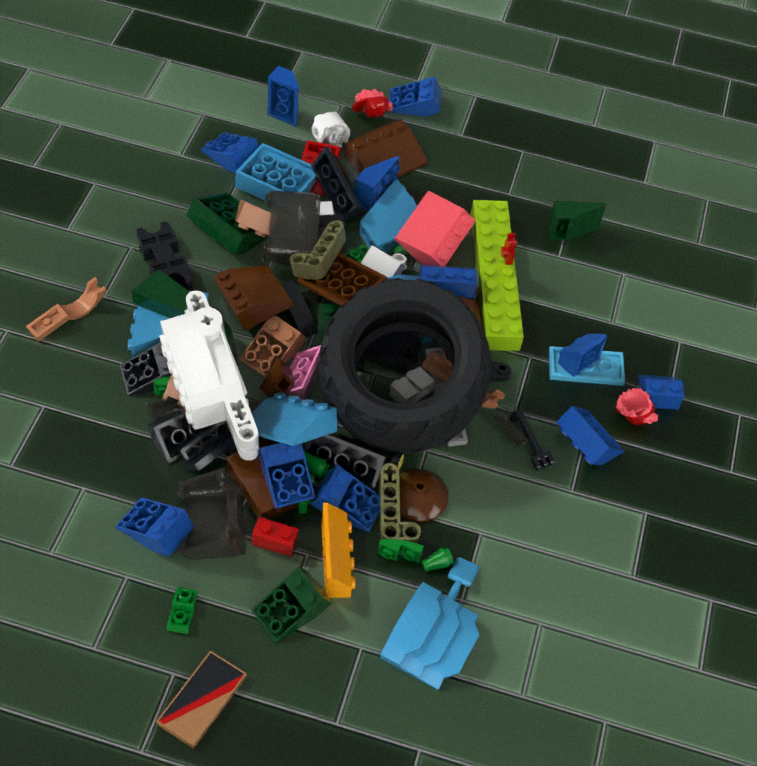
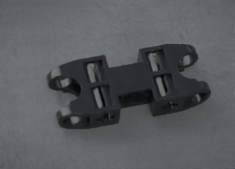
[137,221,192,290]

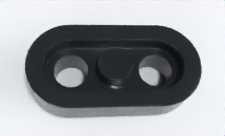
[489,362,511,382]

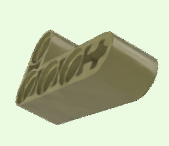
[290,220,346,280]
[379,463,421,543]

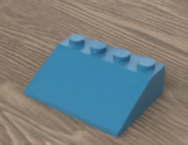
[235,143,318,214]
[251,393,337,446]

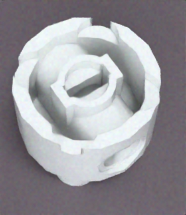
[312,112,350,147]

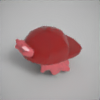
[352,89,393,118]
[616,388,658,425]

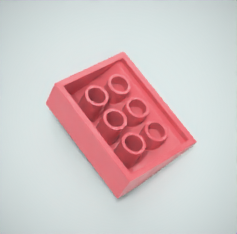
[394,191,476,266]

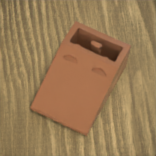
[239,316,307,377]

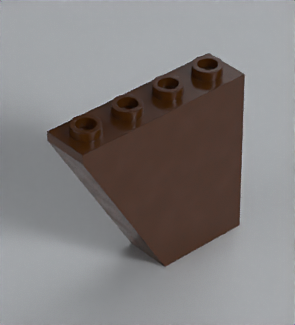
[226,439,298,520]

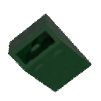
[548,201,606,241]
[251,567,333,643]

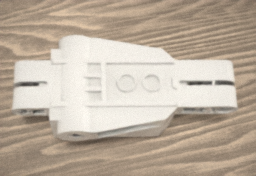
[159,291,259,461]

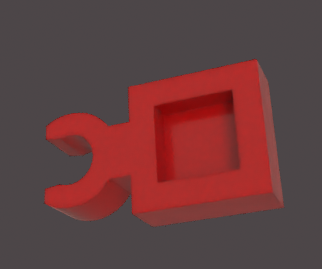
[501,233,517,265]

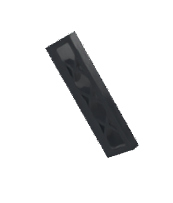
[178,420,235,471]

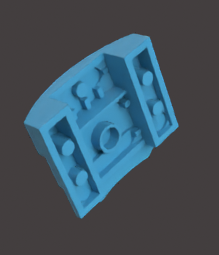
[380,582,480,690]

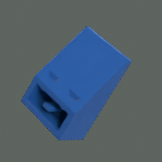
[388,77,442,116]
[201,132,259,173]
[355,156,400,211]
[258,443,315,509]
[310,465,380,532]
[115,497,195,557]

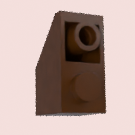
[259,358,295,398]

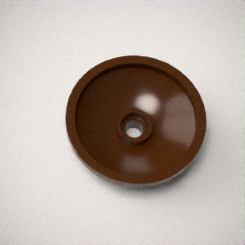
[388,469,449,523]

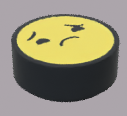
[391,452,404,470]

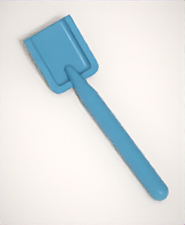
[447,557,479,601]

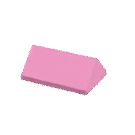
[288,345,321,400]

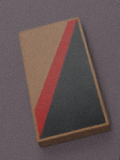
[156,651,247,749]

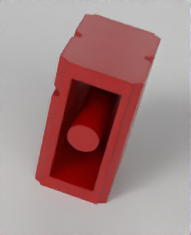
[252,517,299,557]

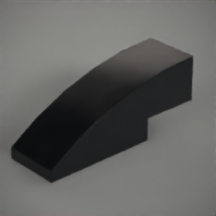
[281,280,318,337]

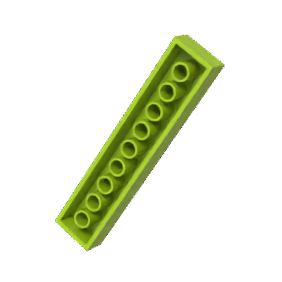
[470,200,524,351]

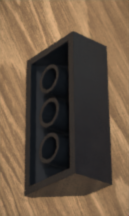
[311,146,366,224]
[146,407,227,464]
[304,432,391,491]

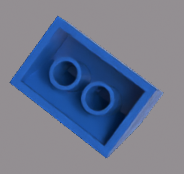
[268,66,299,127]
[419,265,477,298]
[557,406,624,466]

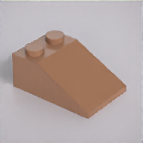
[235,199,279,238]

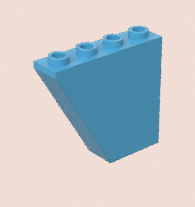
[359,179,417,254]
[128,291,209,358]

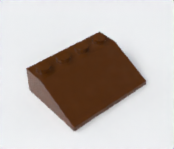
[345,119,428,177]
[297,253,388,306]
[213,266,294,331]

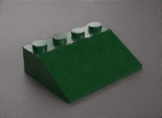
[186,193,276,255]

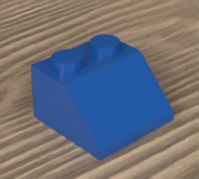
[558,334,607,377]
[638,375,684,410]

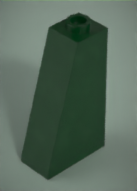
[132,270,190,318]

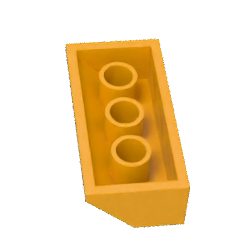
[321,503,355,598]

